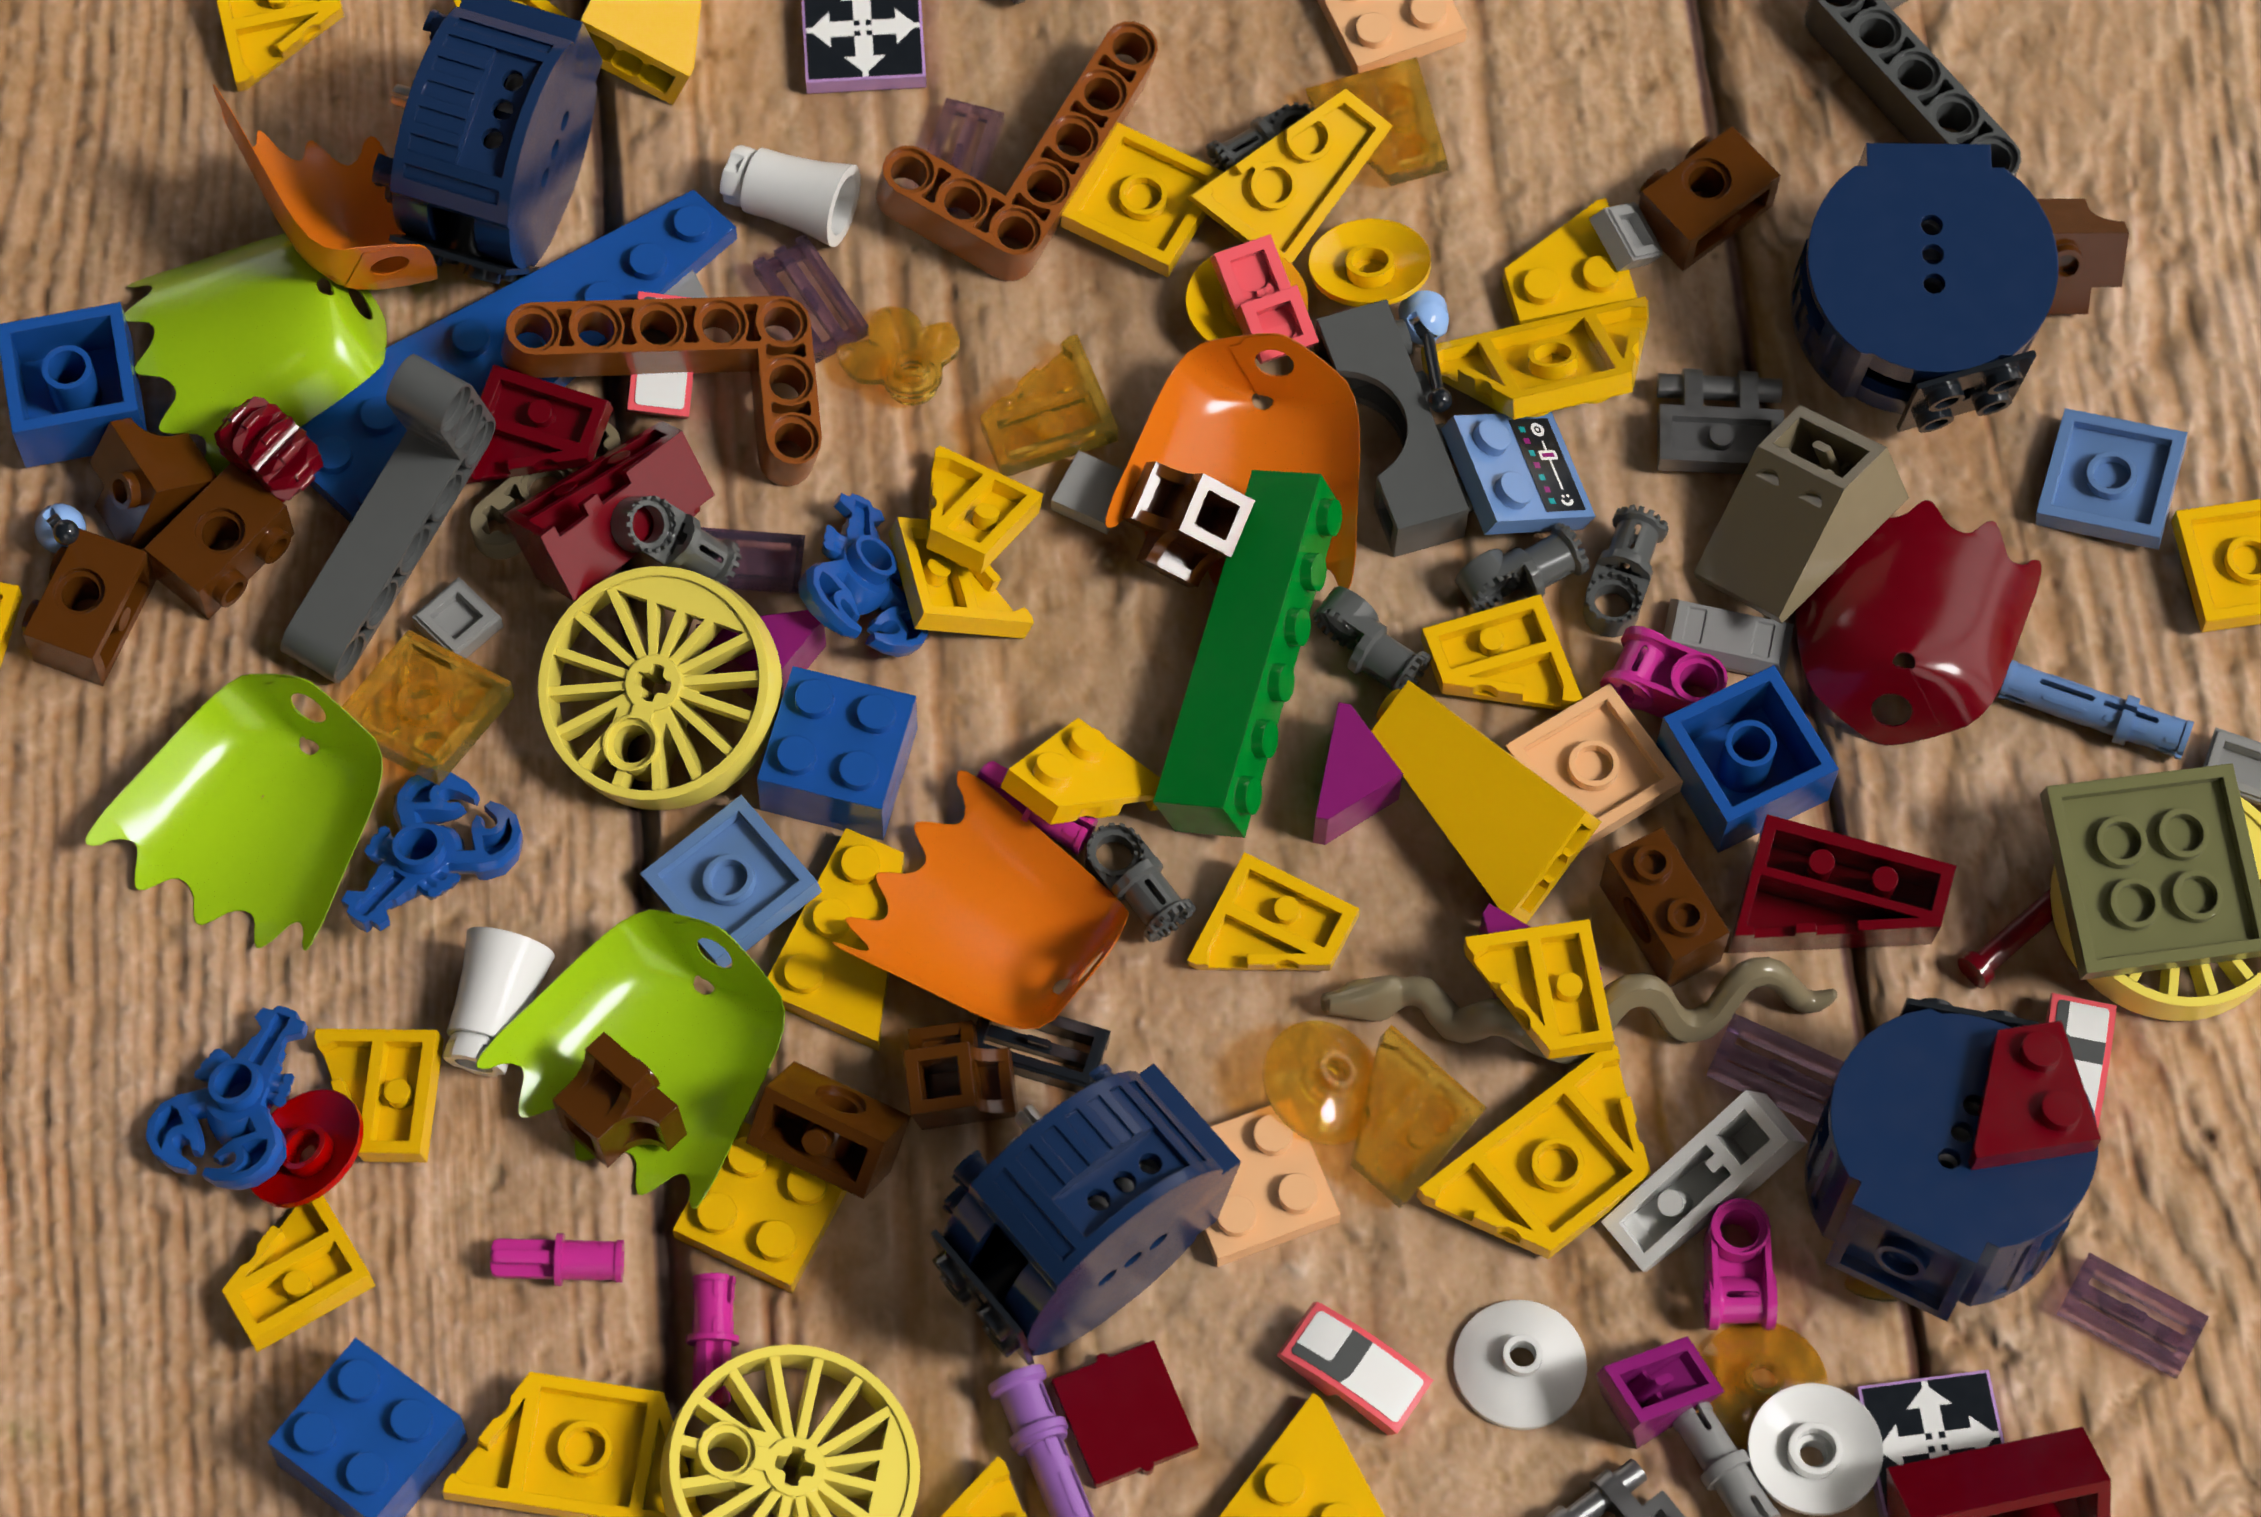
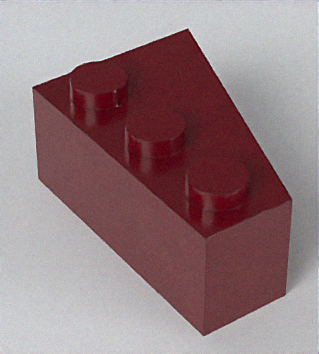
[503,421,715,602]
[1728,814,1957,953]

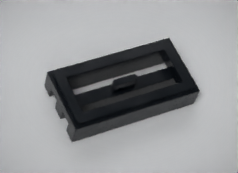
[976,1015,1111,1093]

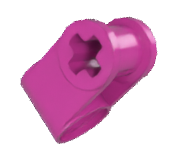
[1600,626,1728,719]
[1703,1198,1778,1330]

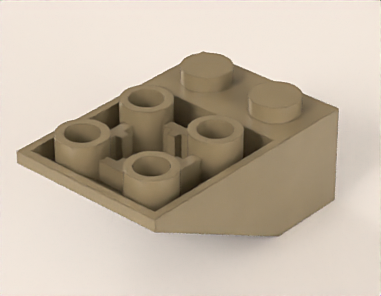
[1694,405,1909,624]

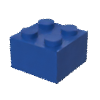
[0,302,147,468]
[1656,665,1839,853]
[757,666,918,840]
[267,1337,469,1517]

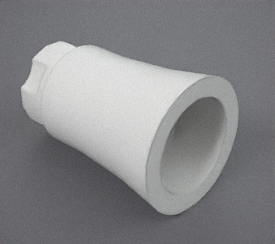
[720,145,860,247]
[443,927,555,1077]

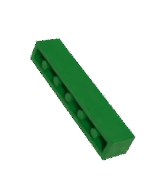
[1153,470,1342,838]

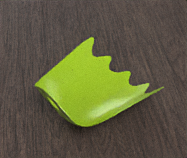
[124,233,387,476]
[85,674,383,951]
[476,909,785,1209]

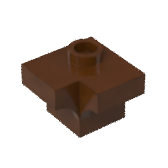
[2036,198,2129,314]
[89,418,217,550]
[1122,461,1255,588]
[903,1020,1019,1130]
[552,1032,687,1168]

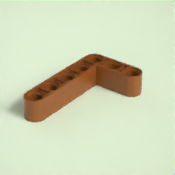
[876,21,1158,281]
[501,296,822,486]

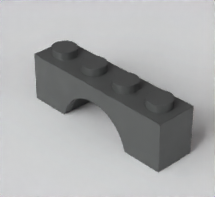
[1314,299,1474,557]

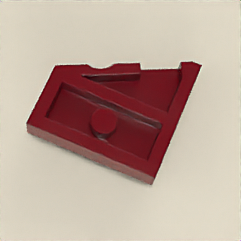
[466,364,613,484]
[1968,1020,2101,1170]

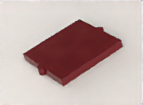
[1052,1340,1199,1489]

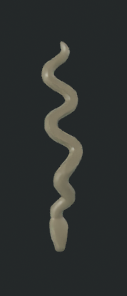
[1320,957,1837,1064]

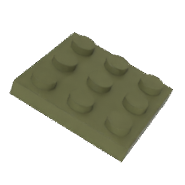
[2040,763,2261,980]

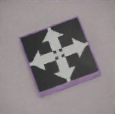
[801,0,926,94]
[1854,1369,2004,1517]

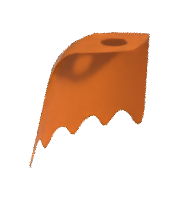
[212,84,438,290]
[1105,333,1360,589]
[832,770,1129,1029]

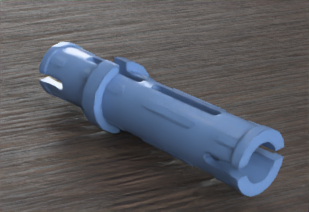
[1998,660,2194,760]

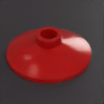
[250,1089,364,1208]

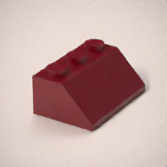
[1887,1426,2111,1517]

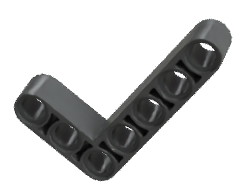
[1805,0,2021,177]
[280,354,496,683]

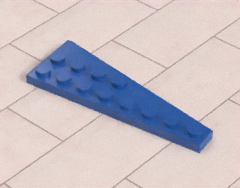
[300,189,737,523]

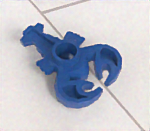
[798,493,929,657]
[341,770,523,933]
[146,1005,308,1190]

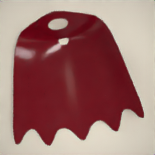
[1795,500,2042,746]

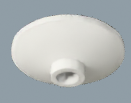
[1453,1300,1587,1430]
[1747,1383,1883,1516]

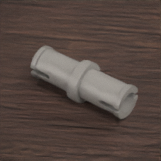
[1673,1401,1781,1517]

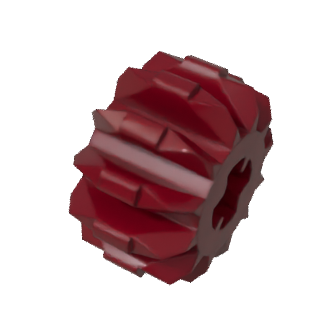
[214,396,323,503]

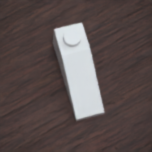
[1601,1090,1808,1272]

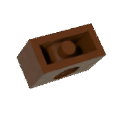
[1638,126,1781,271]
[144,462,295,620]
[22,528,156,686]
[1599,827,1730,988]
[746,1061,911,1199]

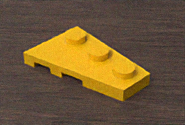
[1187,88,1393,264]
[768,828,904,1051]

